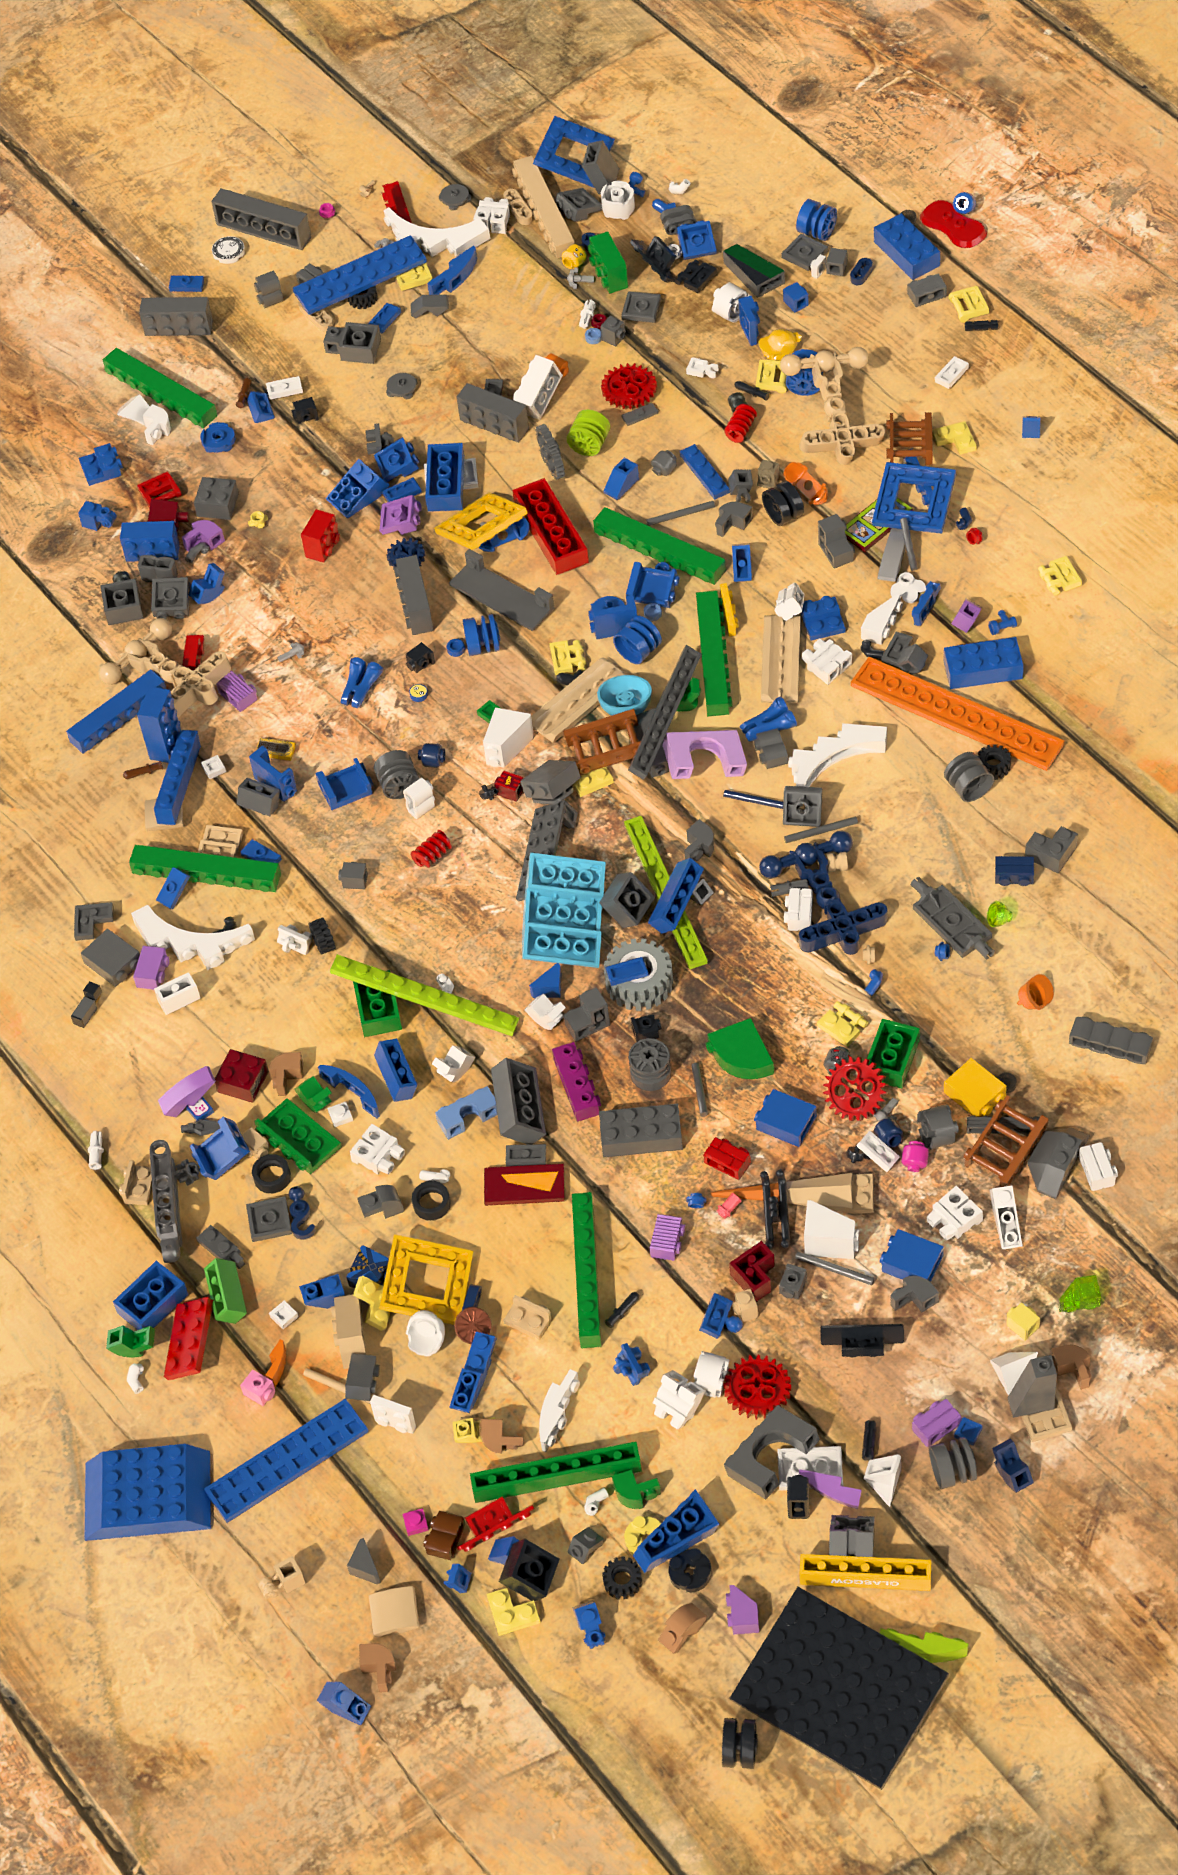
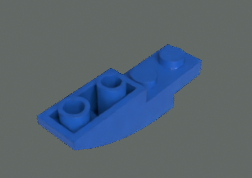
[427,245,477,295]
[449,1331,497,1414]

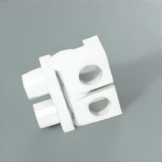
[473,197,510,234]
[802,638,852,685]
[350,1124,405,1175]
[927,1186,983,1241]
[653,1370,706,1429]

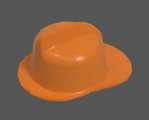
[1017,974,1054,1010]

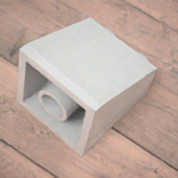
[483,708,534,768]
[804,1200,859,1259]

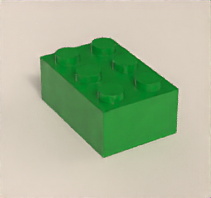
[588,231,628,294]
[353,970,402,1038]
[867,1018,920,1089]

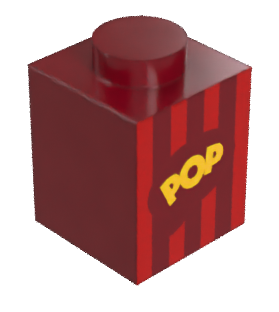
[494,770,524,802]

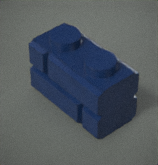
[995,856,1034,886]

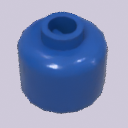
[953,192,976,214]

